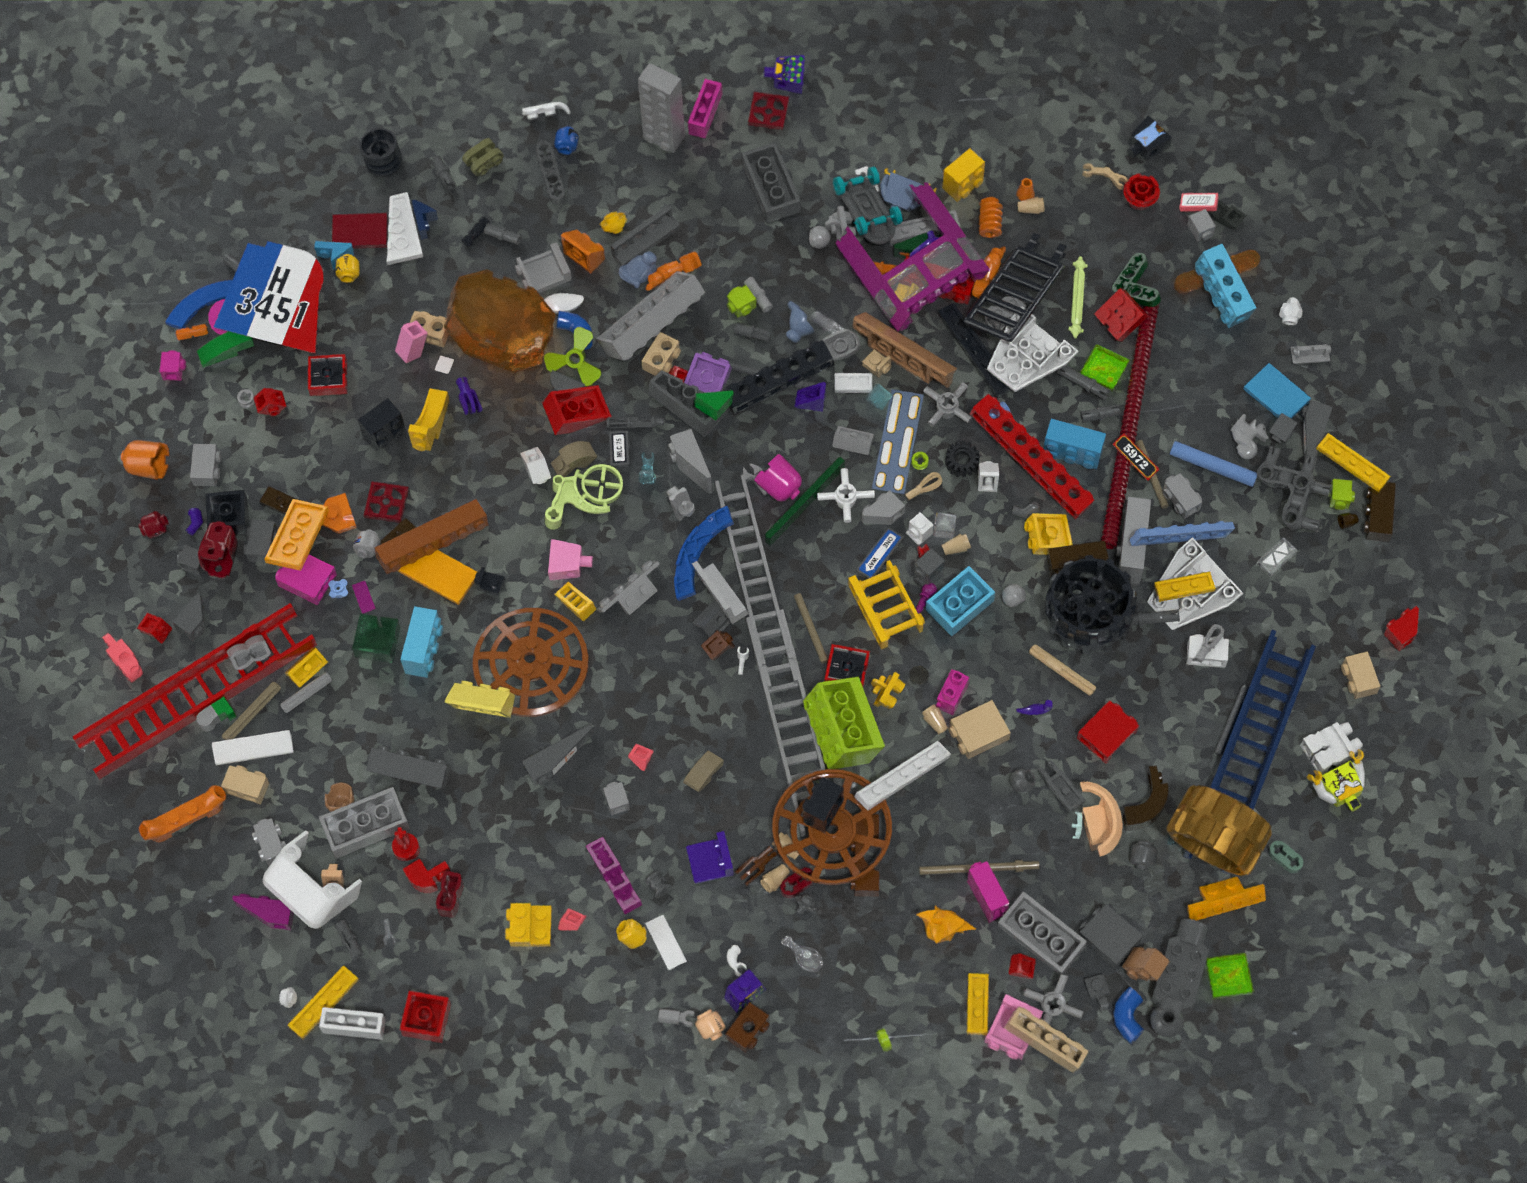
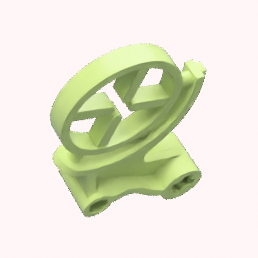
[545,464,623,530]

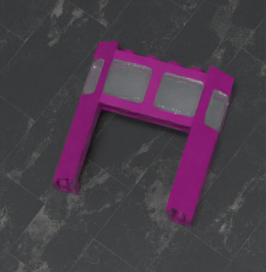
[836,182,990,332]

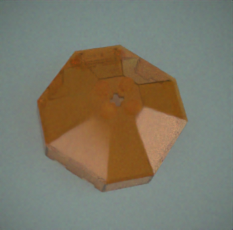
[444,269,556,373]

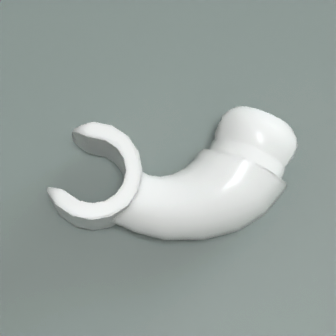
[727,945,747,977]

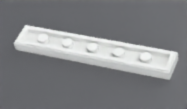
[855,741,951,810]

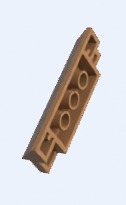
[853,312,957,388]

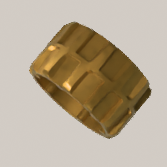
[1167,785,1272,876]

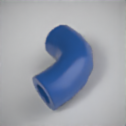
[556,311,593,350]
[1113,987,1144,1044]

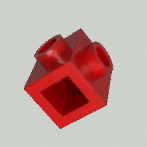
[253,388,287,416]

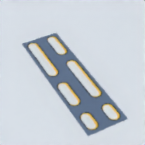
[872,389,924,494]

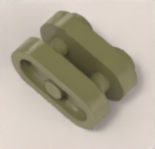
[462,138,504,176]

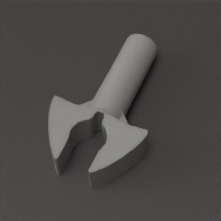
[743,463,768,495]

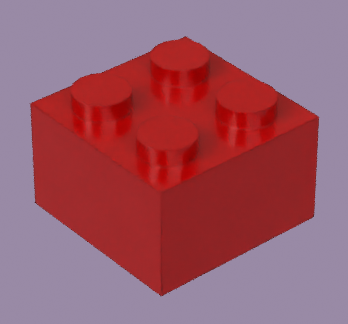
[400,991,451,1043]

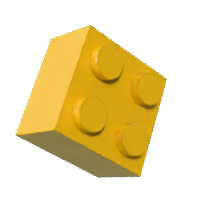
[942,148,985,202]

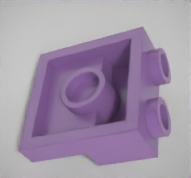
[684,352,732,393]

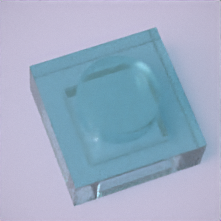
[866,384,892,410]

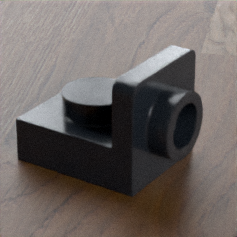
[474,567,505,596]

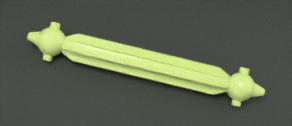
[1068,256,1088,338]

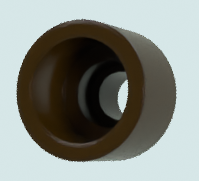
[1338,513,1359,529]

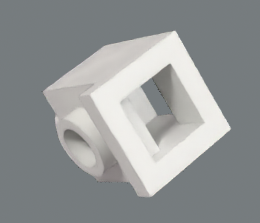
[906,512,933,546]

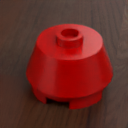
[1124,173,1160,210]

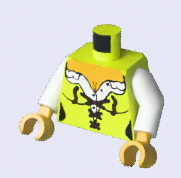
[1307,749,1365,812]

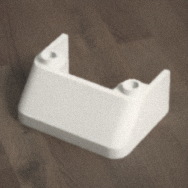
[263,831,362,928]

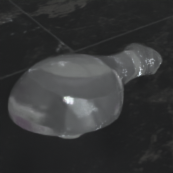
[781,935,823,972]

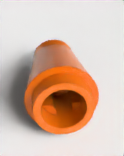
[1016,178,1035,201]

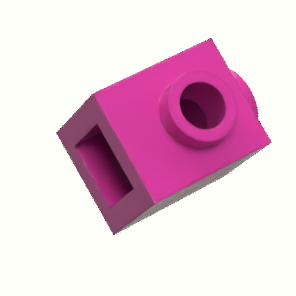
[160,350,186,380]

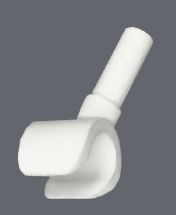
[737,647,749,675]

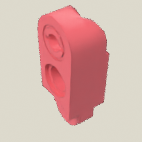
[102,633,143,683]

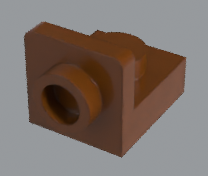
[701,630,735,661]

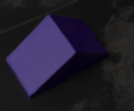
[795,382,826,412]

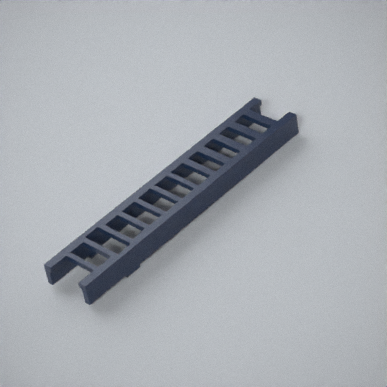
[1183,629,1316,874]

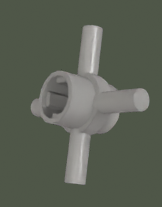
[923,382,972,427]
[1023,974,1083,1024]

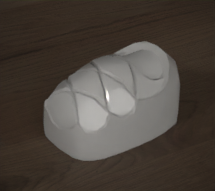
[823,329,861,361]

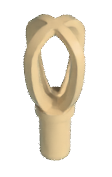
[905,472,942,501]

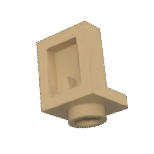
[862,349,892,378]

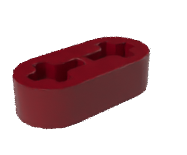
[781,868,814,898]

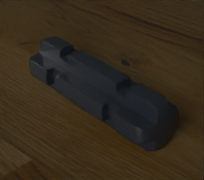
[462,216,490,247]

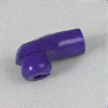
[186,508,203,536]

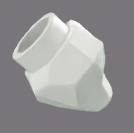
[1279,297,1303,325]

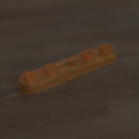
[1174,250,1260,294]

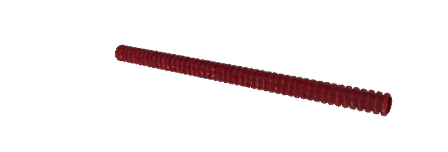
[1101,298,1160,549]

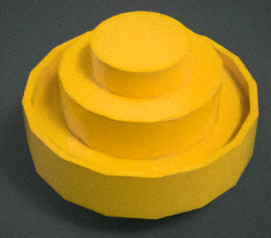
[600,212,627,234]

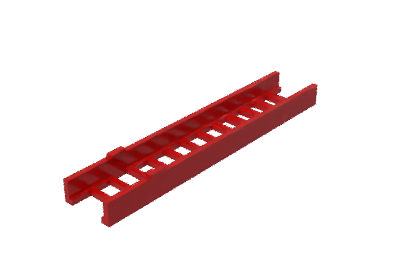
[72,603,317,780]

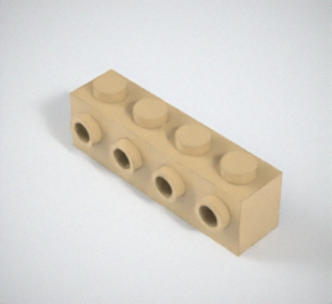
[1004,1007,1089,1073]

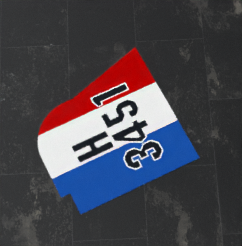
[214,241,324,353]

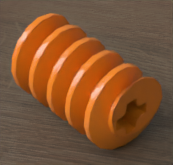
[979,197,1003,238]

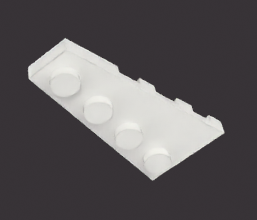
[387,192,423,265]

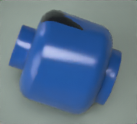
[554,127,579,155]

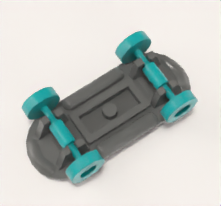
[833,166,903,245]

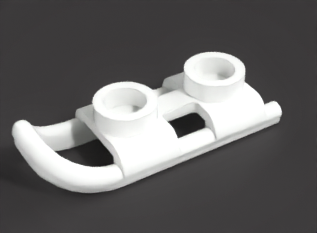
[522,102,570,120]

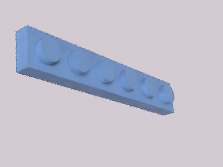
[1129,521,1235,546]

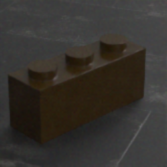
[1363,482,1396,542]
[1047,541,1109,576]

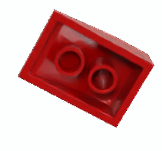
[542,385,612,435]

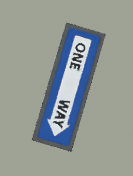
[856,527,904,579]

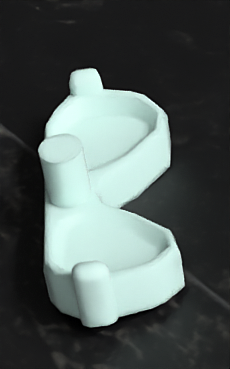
[1072,812,1082,839]

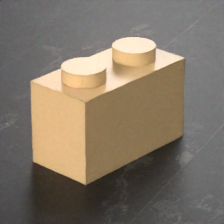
[1341,652,1380,699]
[221,765,269,804]

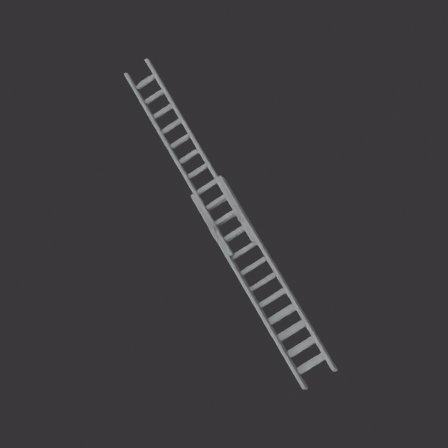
[715,475,837,836]

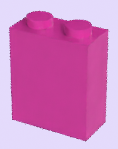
[275,554,337,606]
[967,861,1009,923]

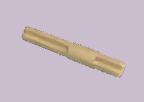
[1029,645,1096,695]

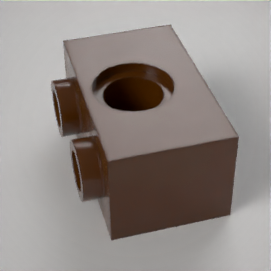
[726,1002,770,1053]

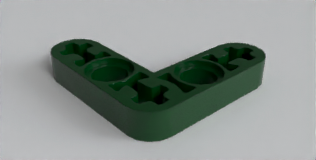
[1112,253,1161,307]

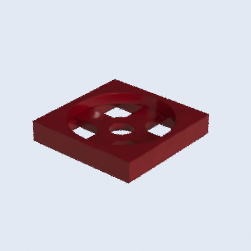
[748,92,789,130]
[364,481,409,523]

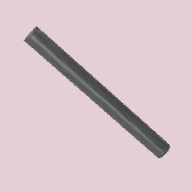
[1214,685,1249,756]

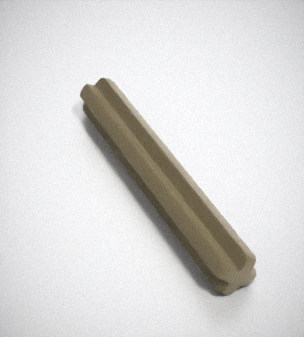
[222,682,281,740]

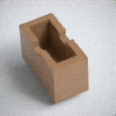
[1122,947,1169,981]

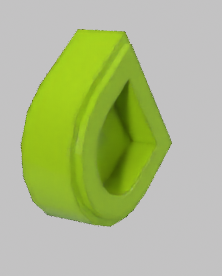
[876,1029,891,1052]

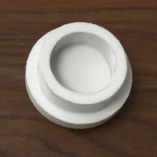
[279,987,297,1008]

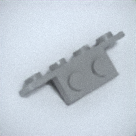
[596,560,660,615]

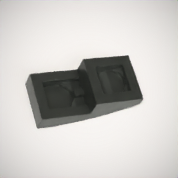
[1207,199,1246,230]

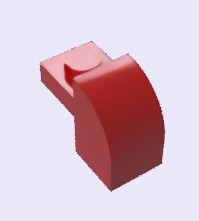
[403,859,451,893]

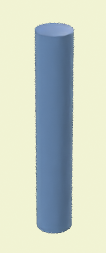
[1170,441,1258,487]

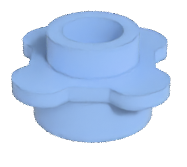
[328,579,348,598]

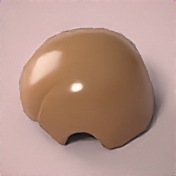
[325,782,354,812]

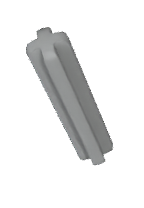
[280,672,332,713]

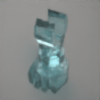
[638,451,656,484]

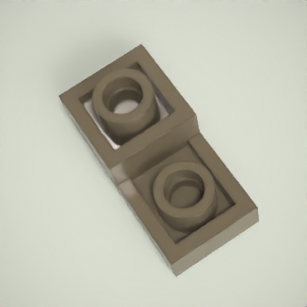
[683,751,724,792]

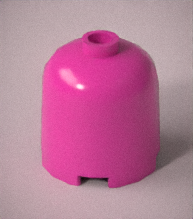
[754,454,802,502]

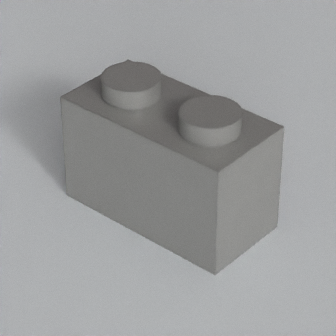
[190,444,222,486]

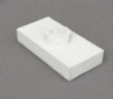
[835,373,872,393]

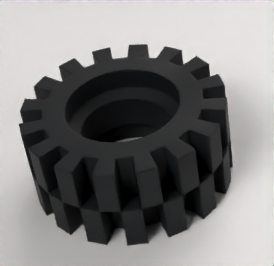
[945,440,980,477]

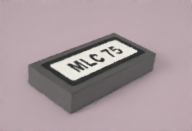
[609,431,630,468]

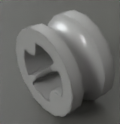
[237,389,255,408]

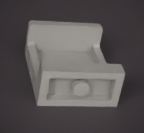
[515,242,572,296]

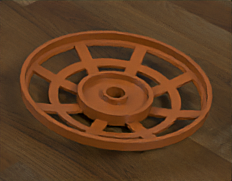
[473,608,589,717]
[772,769,892,885]

